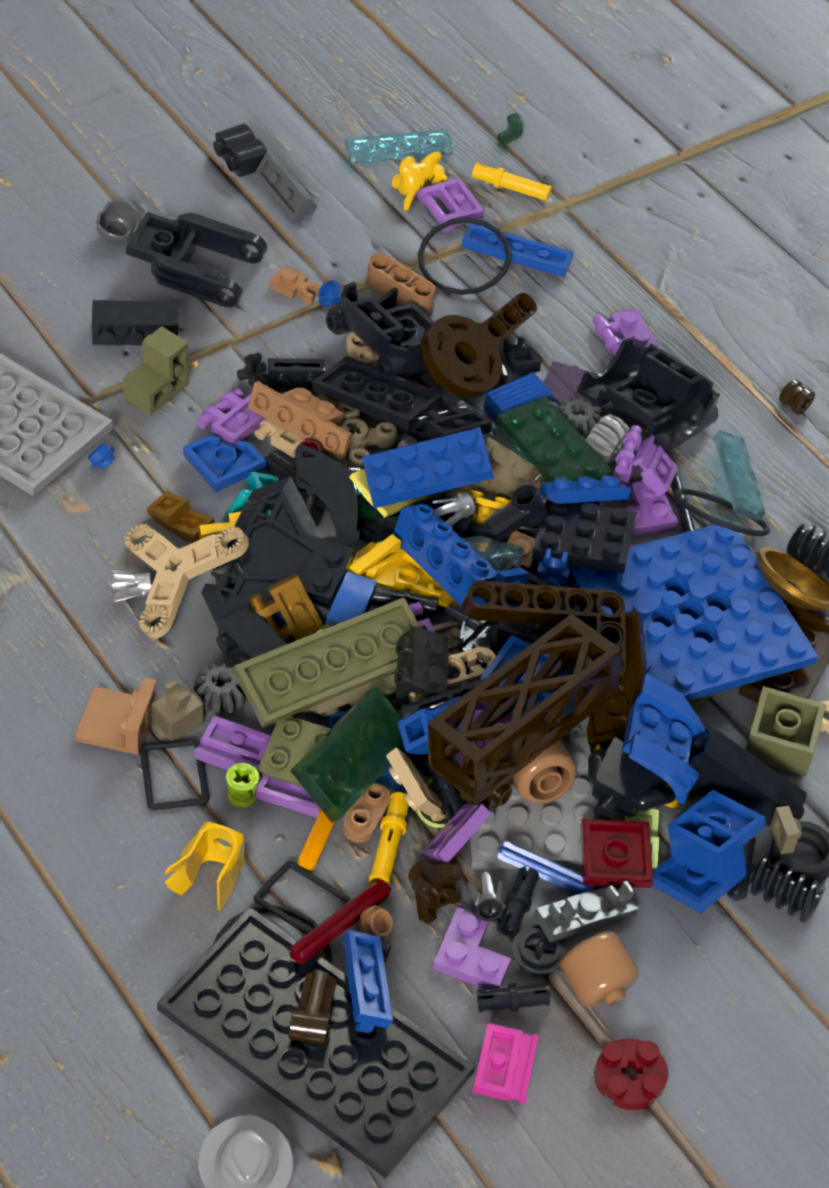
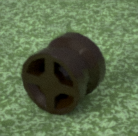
[779,379,815,415]

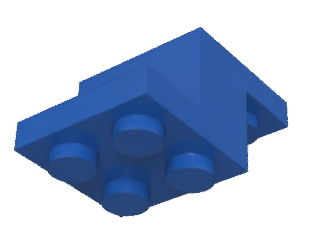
[652,790,766,914]

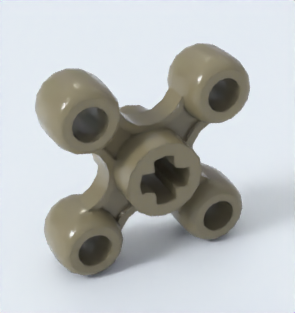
[321,403,398,472]

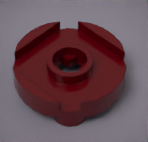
[594,1038,668,1110]

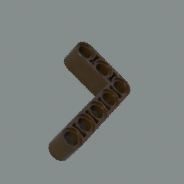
[462,581,626,680]

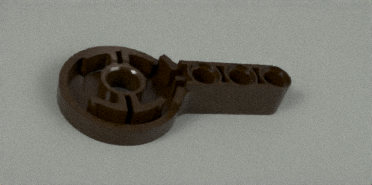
[421,293,537,399]

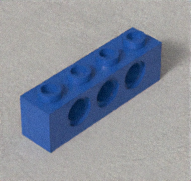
[393,504,497,607]

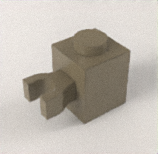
[151,679,204,741]

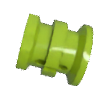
[226,763,259,807]

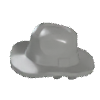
[198,1115,293,1188]

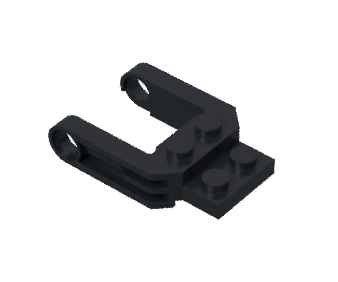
[126,212,267,308]

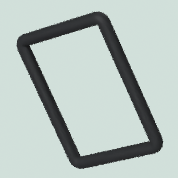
[140,739,209,810]
[254,861,352,934]

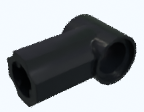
[484,485,548,542]

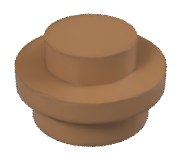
[359,906,393,937]

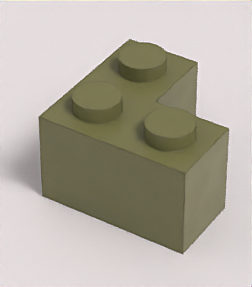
[123,327,189,416]

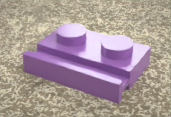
[633,435,678,497]
[194,716,271,771]
[420,804,491,864]

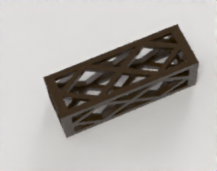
[428,614,621,805]

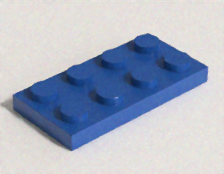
[362,427,494,509]

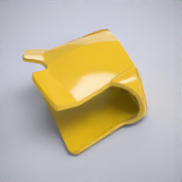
[164,821,245,911]

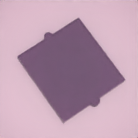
[543,361,598,405]

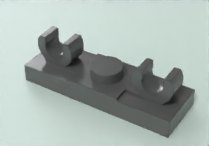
[254,152,317,222]
[533,881,638,942]

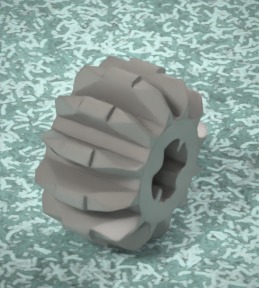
[583,414,630,466]

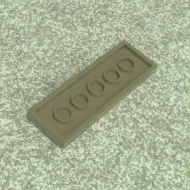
[232,598,421,728]

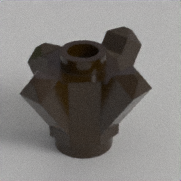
[408,860,462,924]

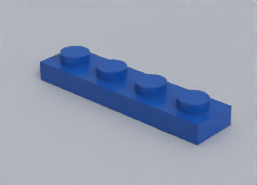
[461,224,574,277]

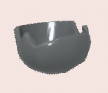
[96,200,140,244]

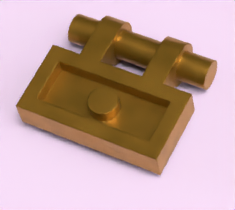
[248,573,324,643]

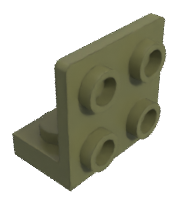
[258,716,344,793]

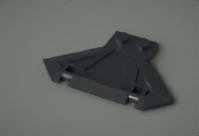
[201,476,355,627]

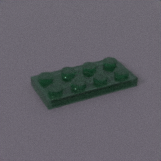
[496,396,613,482]
[290,686,405,823]

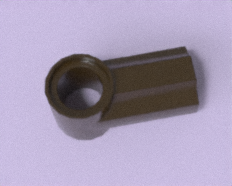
[288,970,337,1046]

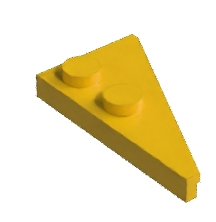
[364,549,464,612]

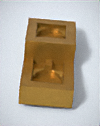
[146,492,215,543]

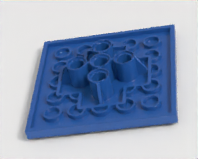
[566,520,818,701]

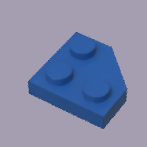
[183,435,266,492]

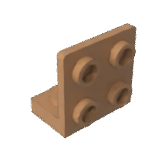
[75,677,157,755]

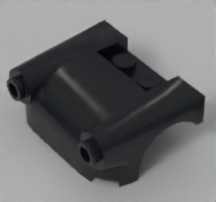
[326,282,461,379]
[577,338,720,452]

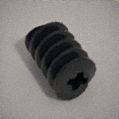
[786,524,829,579]
[749,853,826,923]

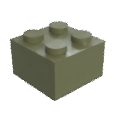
[745,686,826,777]

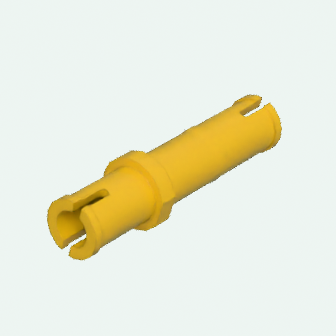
[472,162,552,202]
[368,792,410,885]

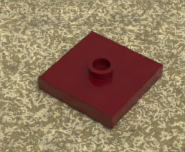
[580,819,653,888]

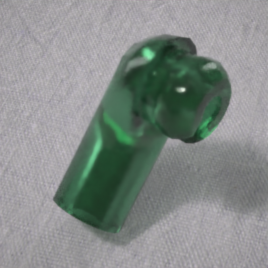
[497,113,524,146]

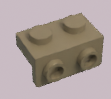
[473,437,534,501]

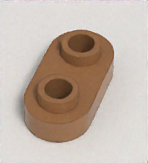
[342,783,391,843]

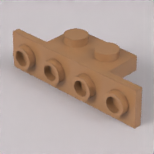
[248,381,352,461]

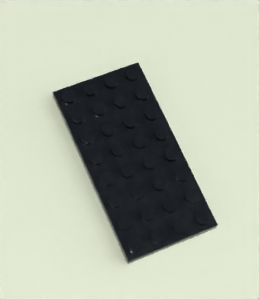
[157,907,475,1179]

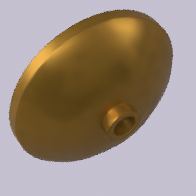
[756,547,829,611]

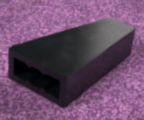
[688,728,807,826]

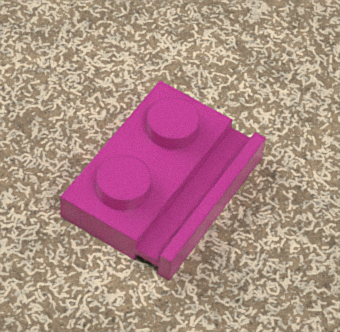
[473,1023,539,1105]

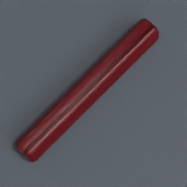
[289,879,391,964]

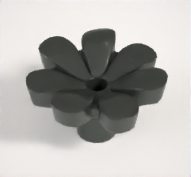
[237,352,268,386]

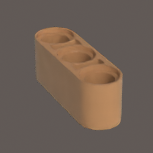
[367,253,436,316]

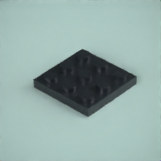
[531,498,637,574]

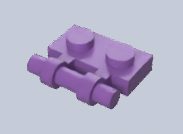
[593,308,659,356]
[196,388,265,444]
[612,425,642,503]

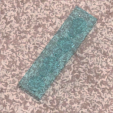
[345,130,453,164]
[713,429,766,521]

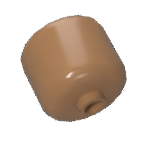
[503,731,577,804]
[560,931,639,1007]

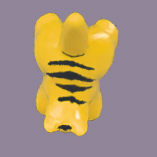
[391,152,448,211]

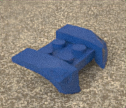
[622,673,705,805]

